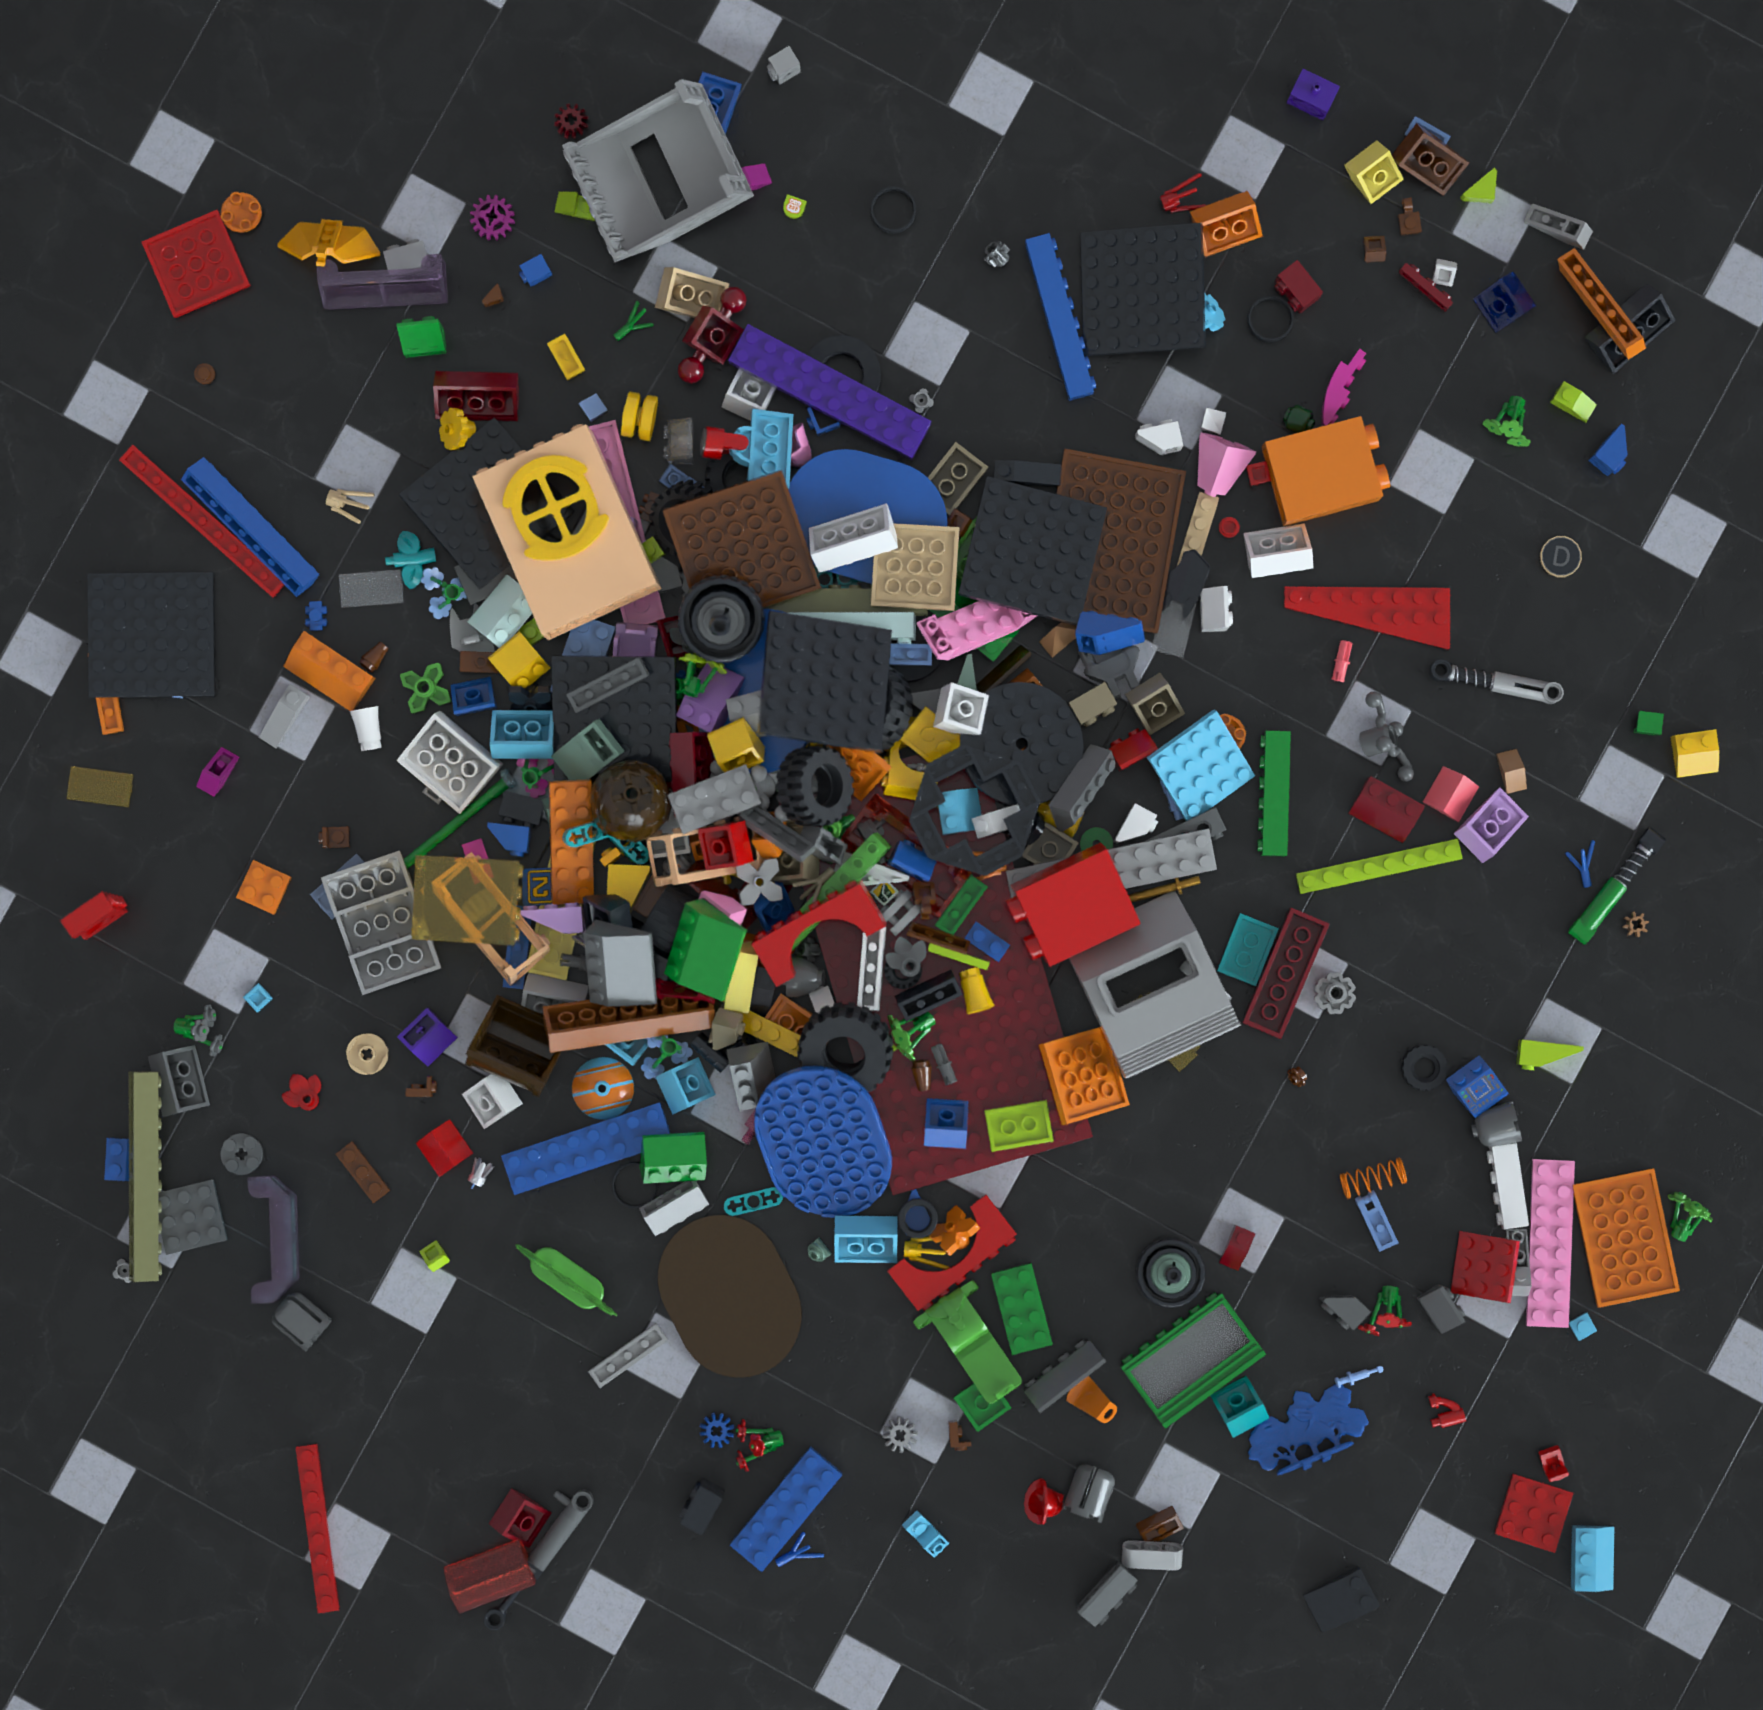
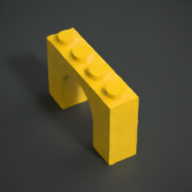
[881,717,938,800]

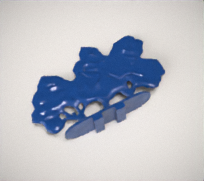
[1248,1384,1369,1475]

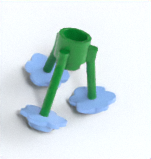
[421,567,467,619]

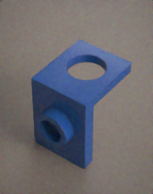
[806,407,840,437]

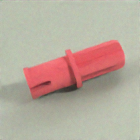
[1331,640,1352,682]

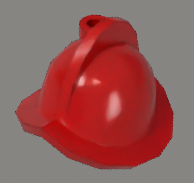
[1024,1478,1064,1525]

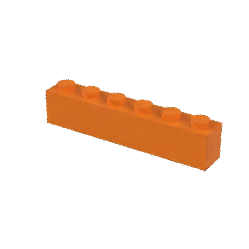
[1557,248,1646,360]

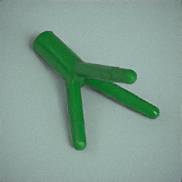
[613,301,654,341]

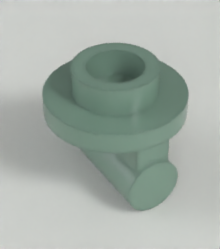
[808,1237,832,1262]

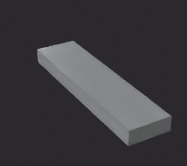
[588,1323,668,1388]

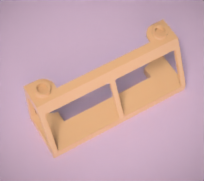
[432,852,550,986]

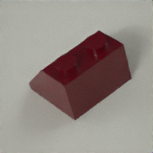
[489,1488,552,1548]

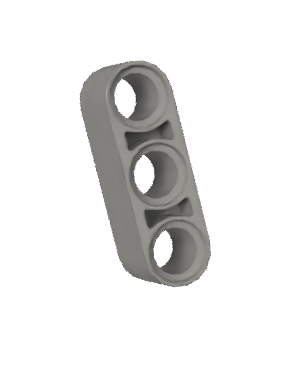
[1121,1541,1183,1570]

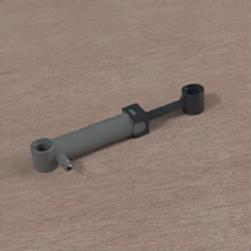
[484,1490,594,1631]

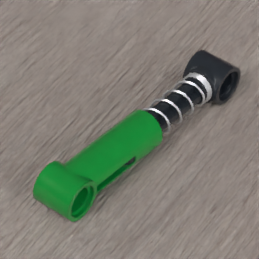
[1568,826,1666,945]

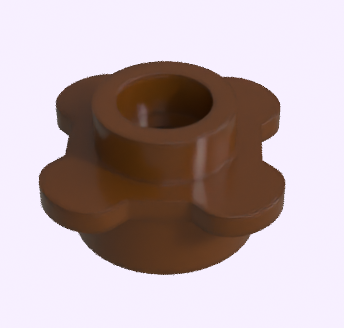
[1287,1067,1307,1087]

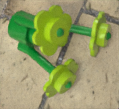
[679,653,728,698]

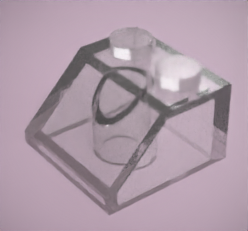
[664,417,693,464]

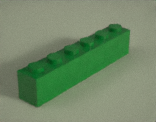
[1257,731,1291,857]

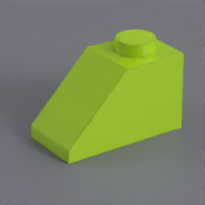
[1550,381,1596,423]

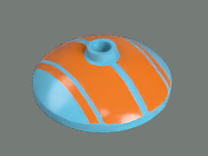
[572,1057,634,1119]

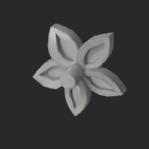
[907,763,927,772]

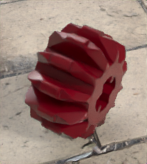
[554,103,589,139]

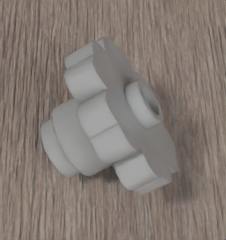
[1314,972,1356,1014]

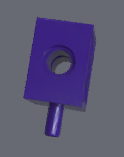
[1287,69,1340,121]

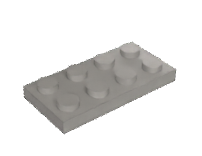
[668,765,761,835]

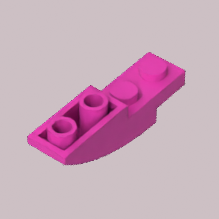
[1321,349,1366,426]

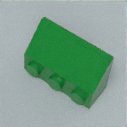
[639,1132,707,1184]

